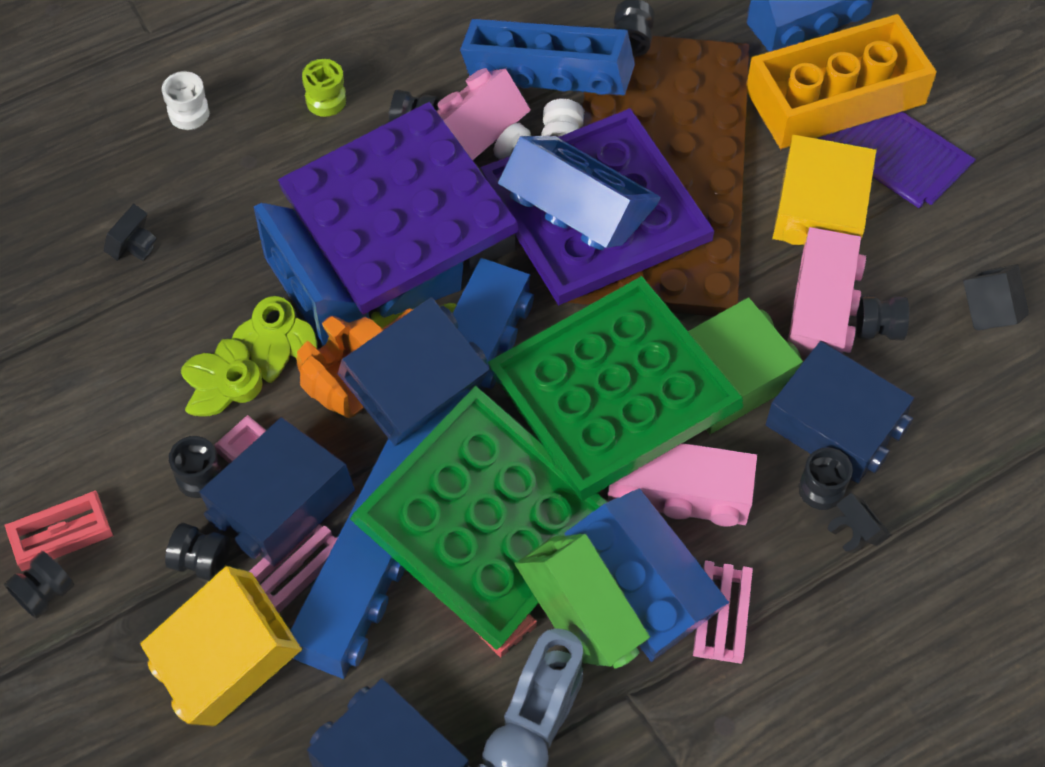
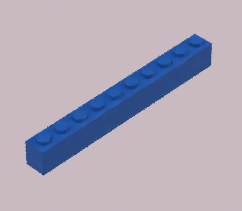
[290,258,534,679]

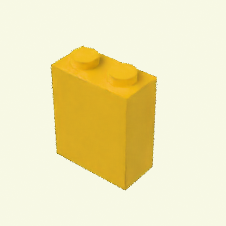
[772,135,876,245]
[140,566,302,726]

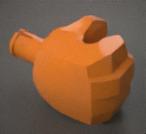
[297,308,413,418]

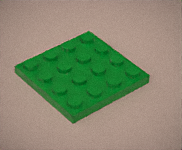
[487,276,743,501]
[350,386,607,651]

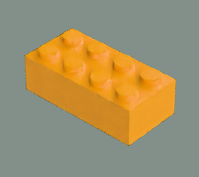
[747,14,937,149]

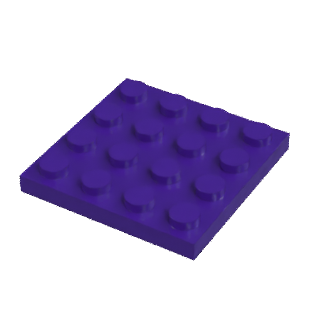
[278,102,518,315]
[480,109,714,306]

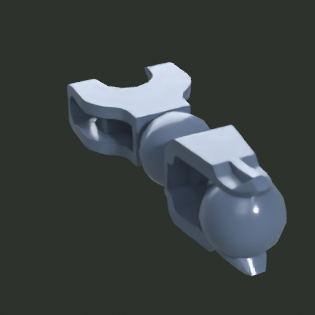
[479,629,583,767]

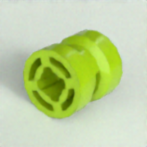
[302,59,346,117]

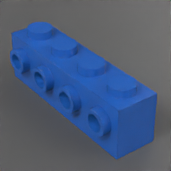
[460,19,635,95]

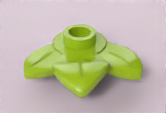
[232,296,318,383]
[181,339,263,416]

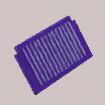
[818,112,976,208]

